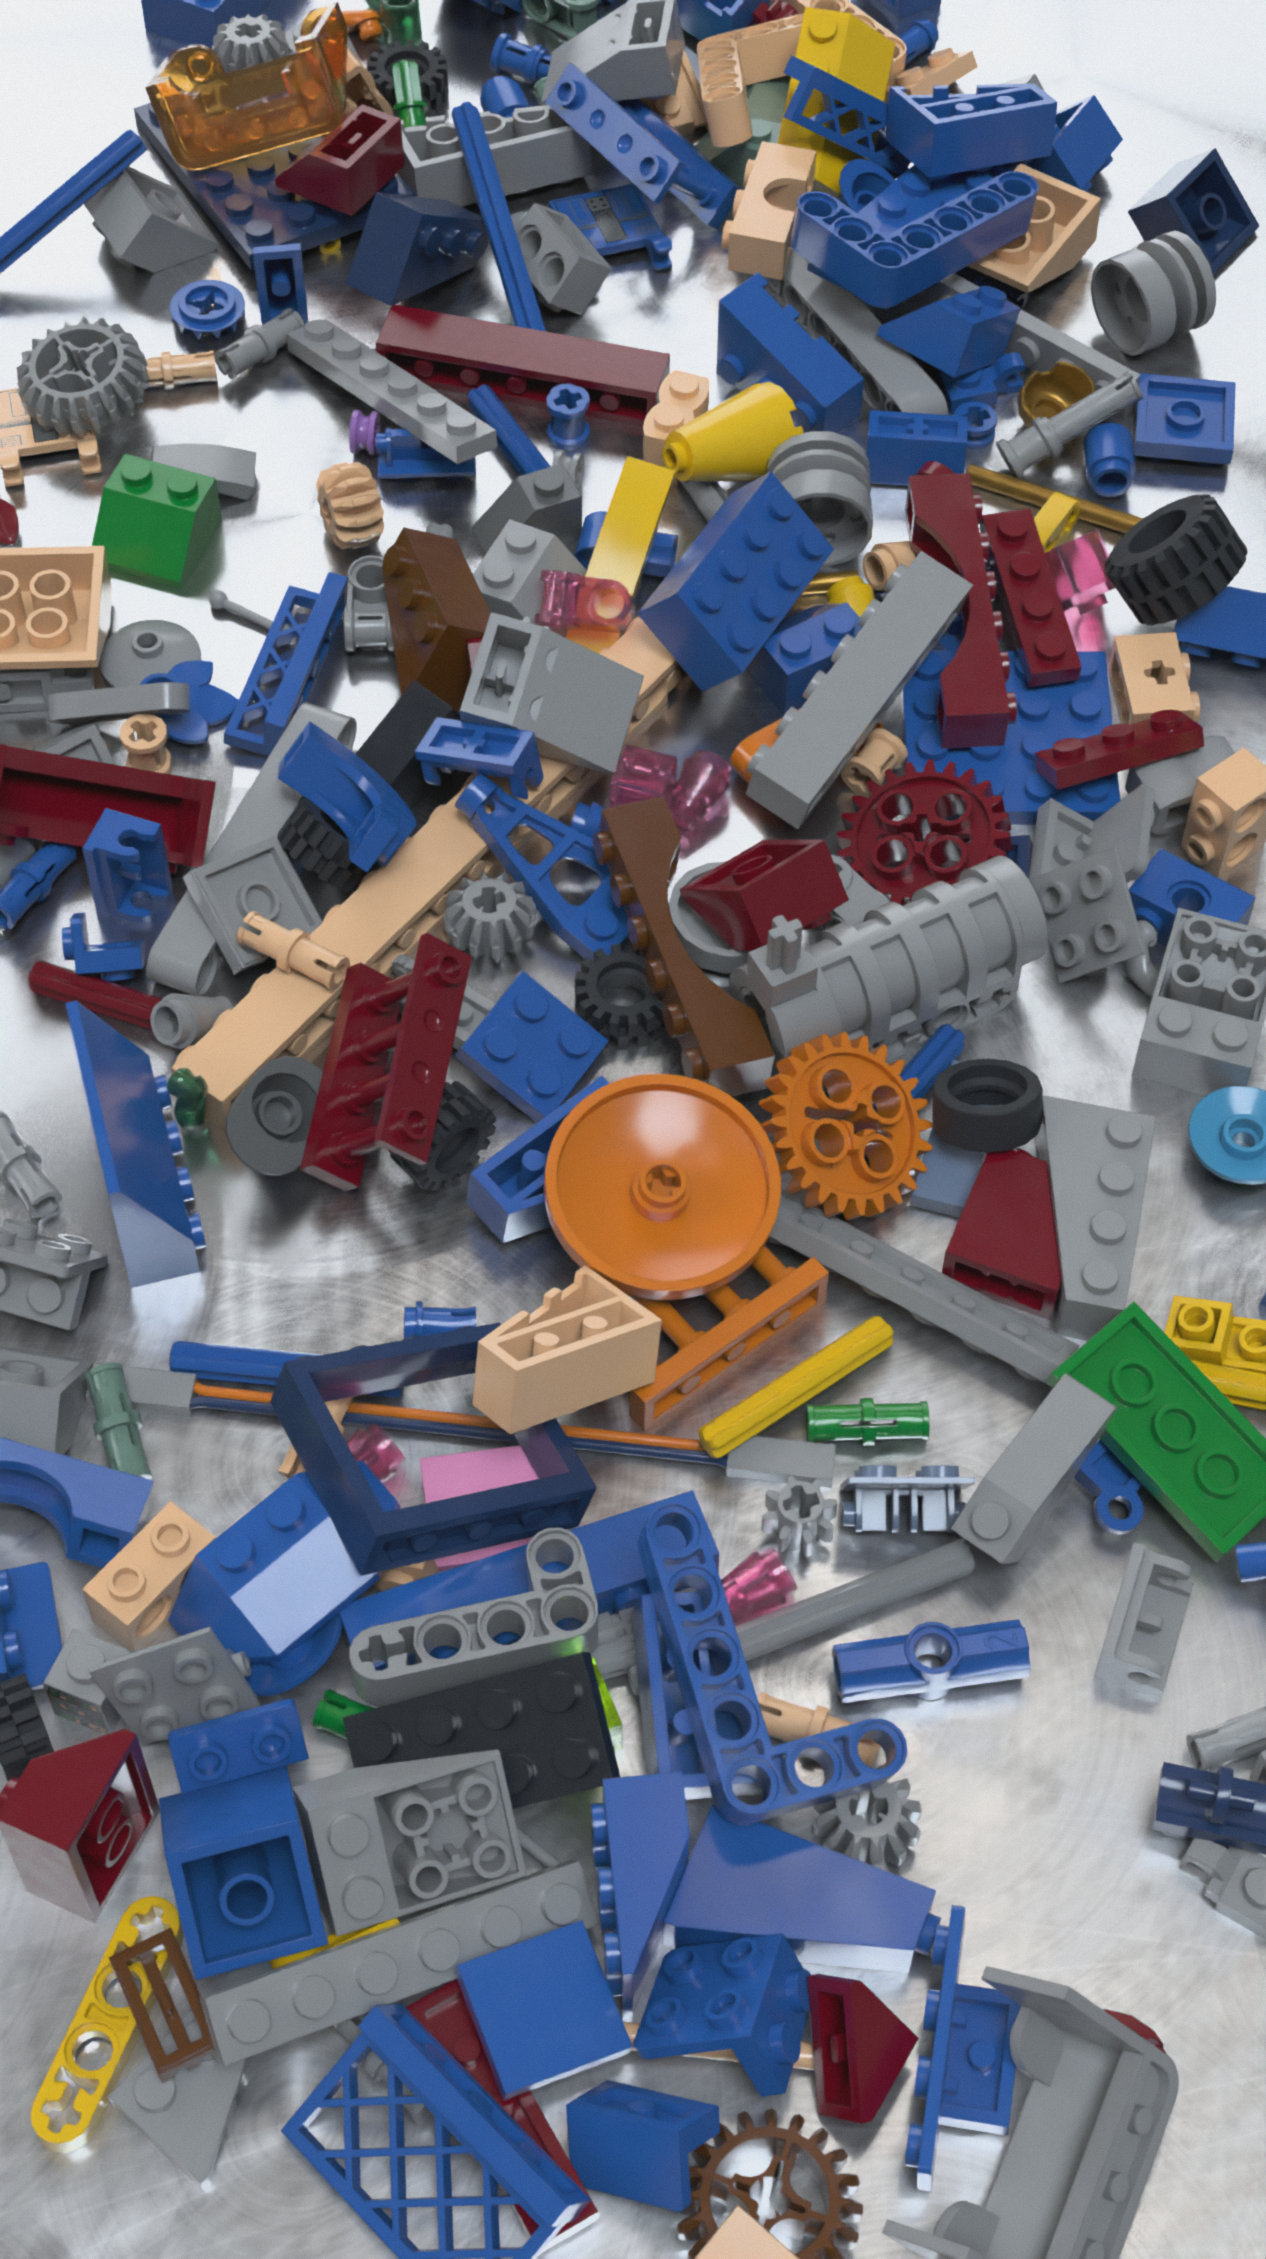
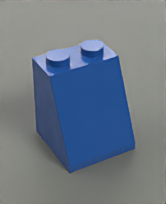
[159,1765,328,1980]

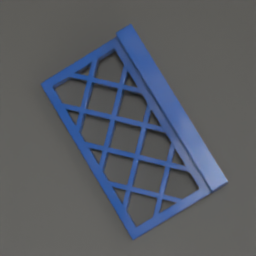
[281,2003,591,2259]

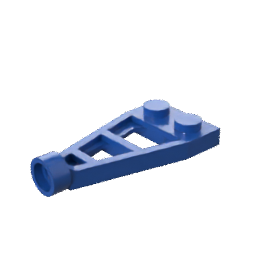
[455,773,629,962]

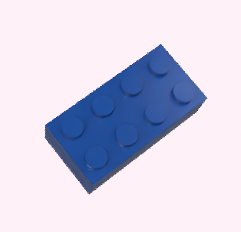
[637,471,834,692]

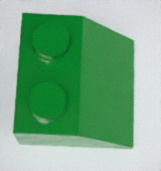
[91,454,222,589]

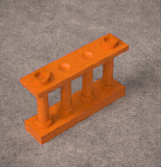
[626,1246,829,1432]

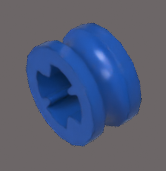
[954,401,997,450]

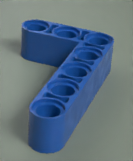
[790,171,1039,308]
[638,1501,908,1825]

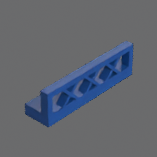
[783,55,909,175]
[224,572,348,756]

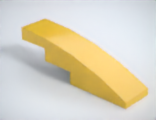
[565,456,675,654]

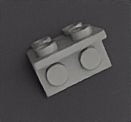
[0,1219,108,1330]

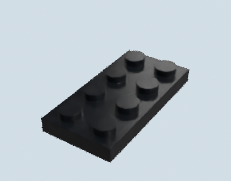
[343,1652,620,1810]

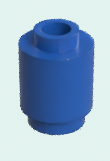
[480,76,530,118]
[1083,423,1136,497]

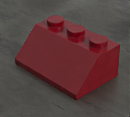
[0,1729,160,1923]

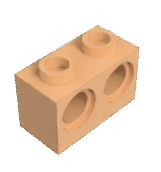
[1181,747,1266,878]
[82,1501,216,1653]

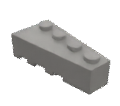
[398,105,592,207]
[1035,1095,1156,1341]

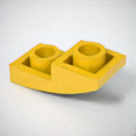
[1164,1295,1266,1374]

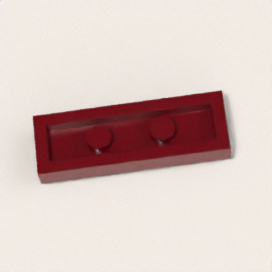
[1035,709,1205,790]

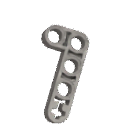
[349,1528,598,1706]

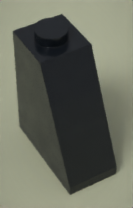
[355,680,460,810]

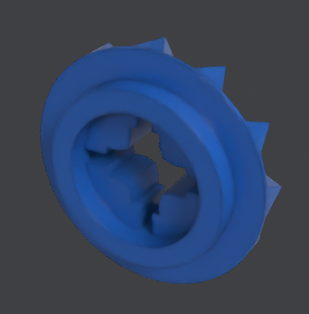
[170,280,245,340]

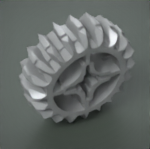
[16,316,149,439]

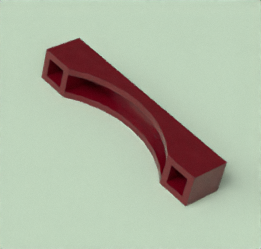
[905,473,1017,749]

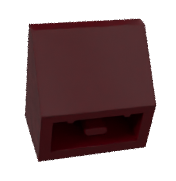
[275,104,405,216]

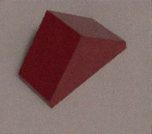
[807,1974,919,2124]

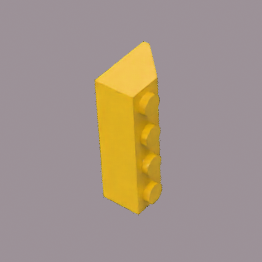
[777,7,895,199]

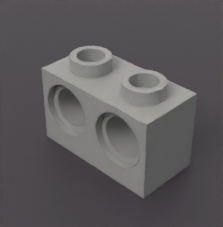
[516,203,612,315]

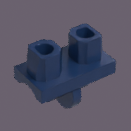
[1152,1762,1266,1854]

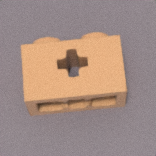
[1108,632,1200,725]

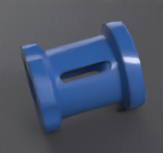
[546,384,590,450]

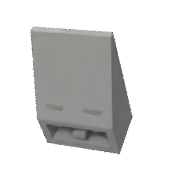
[541,0,685,106]
[460,612,644,776]
[1131,908,1266,1096]
[292,1749,527,1936]

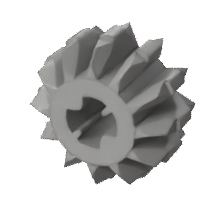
[212,14,290,87]
[444,870,536,964]
[811,1763,922,1869]

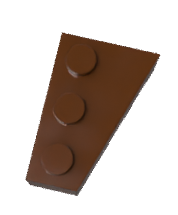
[382,527,491,713]

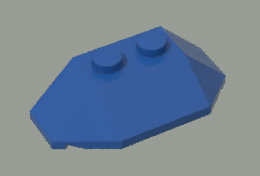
[168,1460,401,1663]

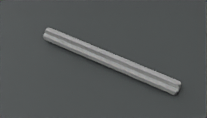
[627,1540,975,1701]

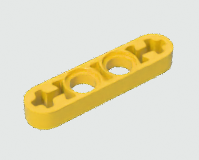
[30,1896,184,2153]

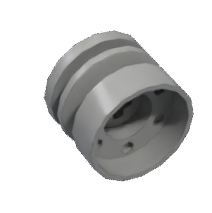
[1090,230,1217,356]
[766,431,873,567]

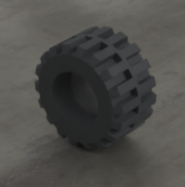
[1104,494,1248,625]

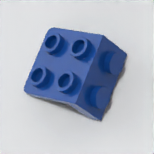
[634,1933,811,2097]

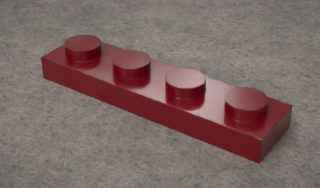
[979,509,1082,687]
[406,1979,599,2252]

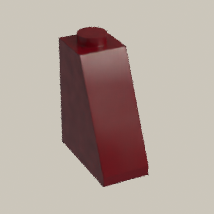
[942,1148,1061,1321]

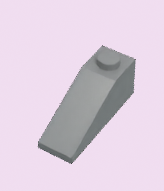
[951,1374,1118,1564]

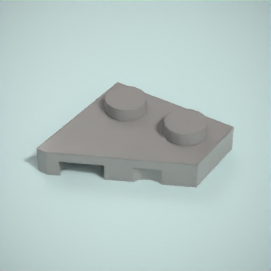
[108,2009,252,2192]

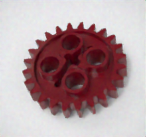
[837,759,1013,906]

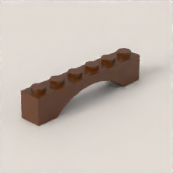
[593,796,775,1097]

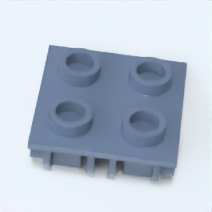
[840,1465,975,1533]

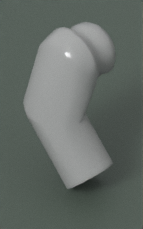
[1122,920,1160,999]

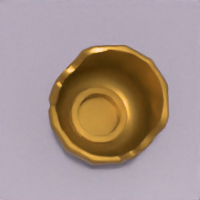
[1017,361,1095,428]

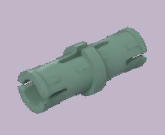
[84,1363,152,1480]

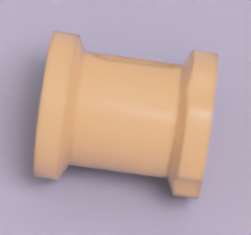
[119,713,172,774]
[841,728,908,798]

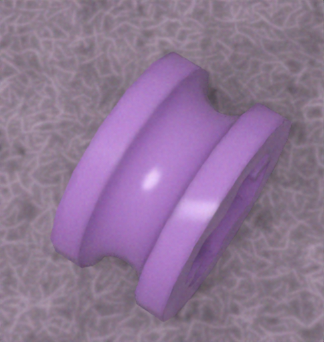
[349,410,381,456]

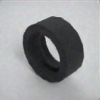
[932,1058,1043,1153]

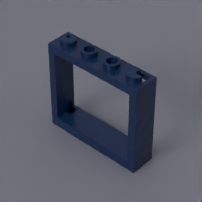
[270,1322,597,1576]

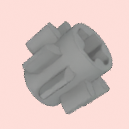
[761,1476,838,1557]

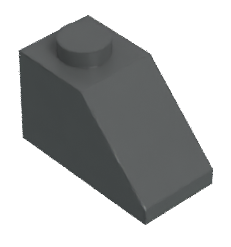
[472,464,582,556]

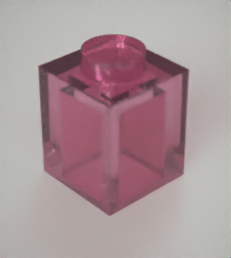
[1045,529,1115,615]

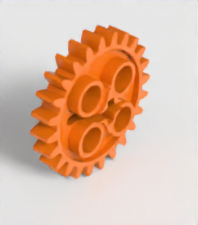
[759,1032,933,1220]

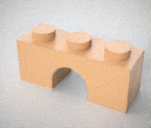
[721,141,816,280]

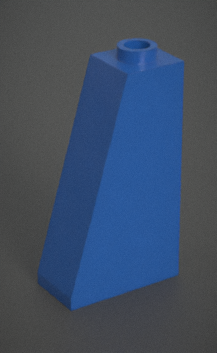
[663,1804,942,1973]

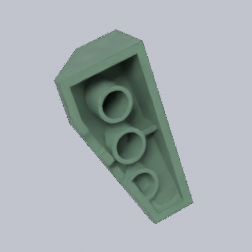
[695,75,791,190]

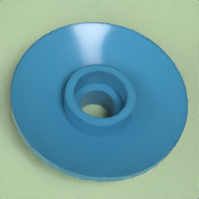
[1188,1086,1266,1185]

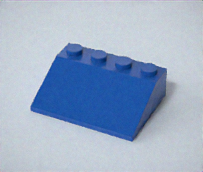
[65,1001,206,1288]

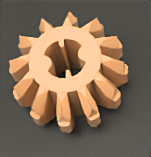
[316,461,385,549]

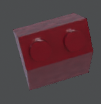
[679,839,849,951]

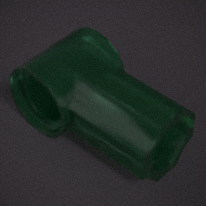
[364,0,422,46]

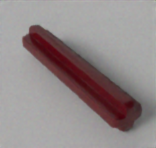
[27,961,163,1029]

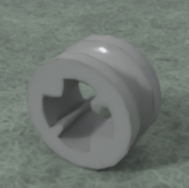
[551,449,584,491]

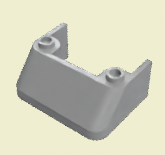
[882,1966,1179,2259]

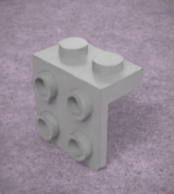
[1028,784,1155,888]

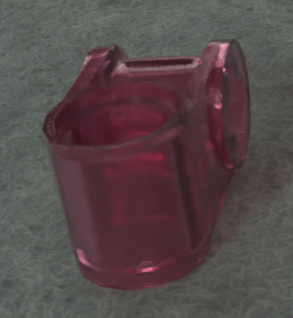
[534,570,636,633]

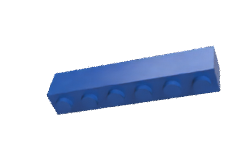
[339,1490,720,1671]

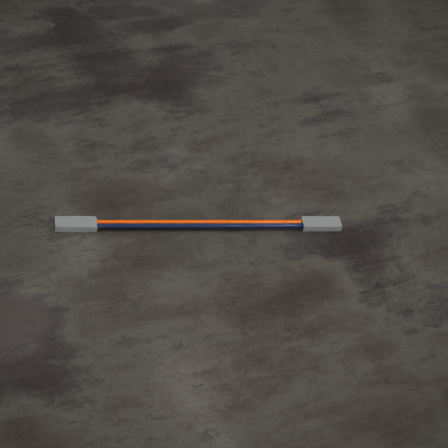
[85,1363,836,1488]

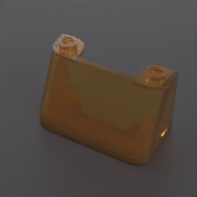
[145,1,348,171]

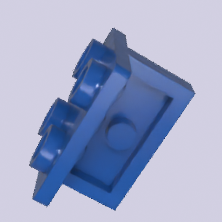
[0,1562,63,1691]

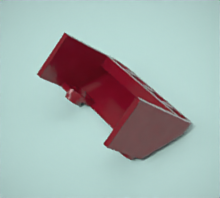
[0,744,216,874]

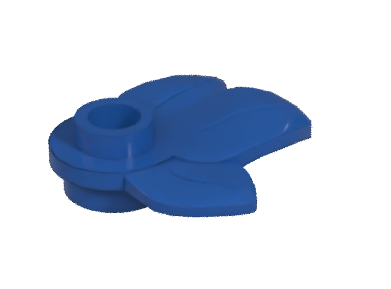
[140,660,238,744]

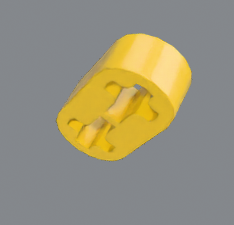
[1034,491,1081,563]

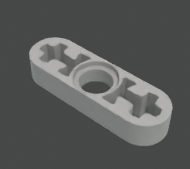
[48,682,190,724]

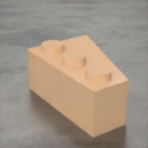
[472,1265,662,1434]

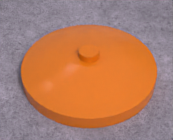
[544,1074,781,1300]

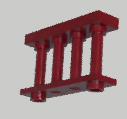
[300,933,472,1192]

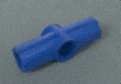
[832,1619,1031,1703]

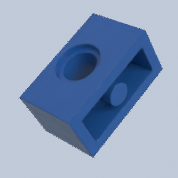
[1129,848,1256,947]

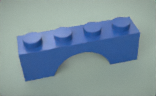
[0,1437,154,1568]

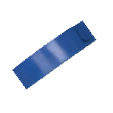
[278,721,417,872]

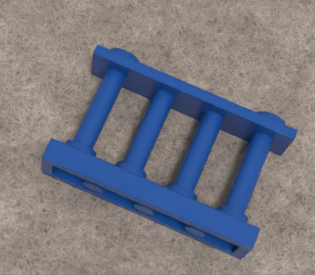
[545,62,743,229]

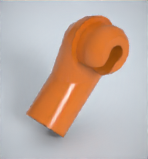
[317,9,383,42]

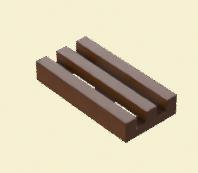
[109,1928,216,2083]

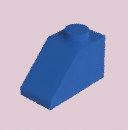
[252,243,308,325]

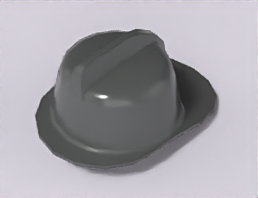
[226,1056,323,1176]

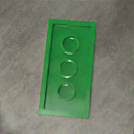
[1045,1301,1266,1562]

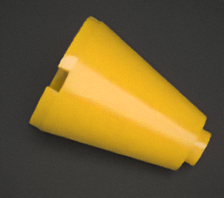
[662,382,803,482]

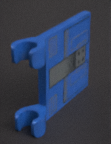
[548,184,672,270]

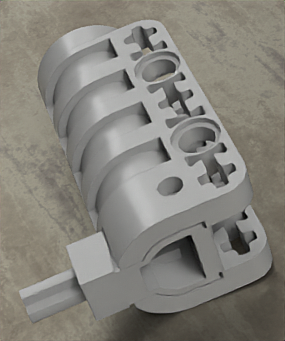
[729,856,1048,1090]

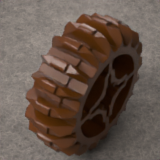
[677,2108,863,2259]

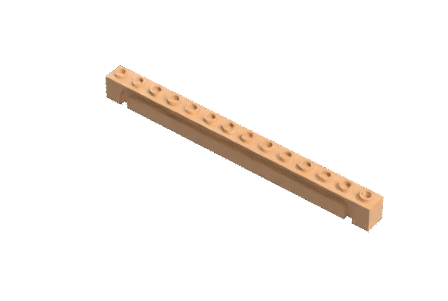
[171,617,691,1132]

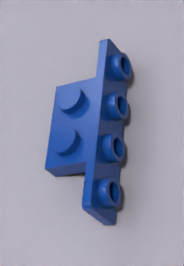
[905,1905,1021,2191]

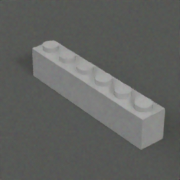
[745,551,973,829]

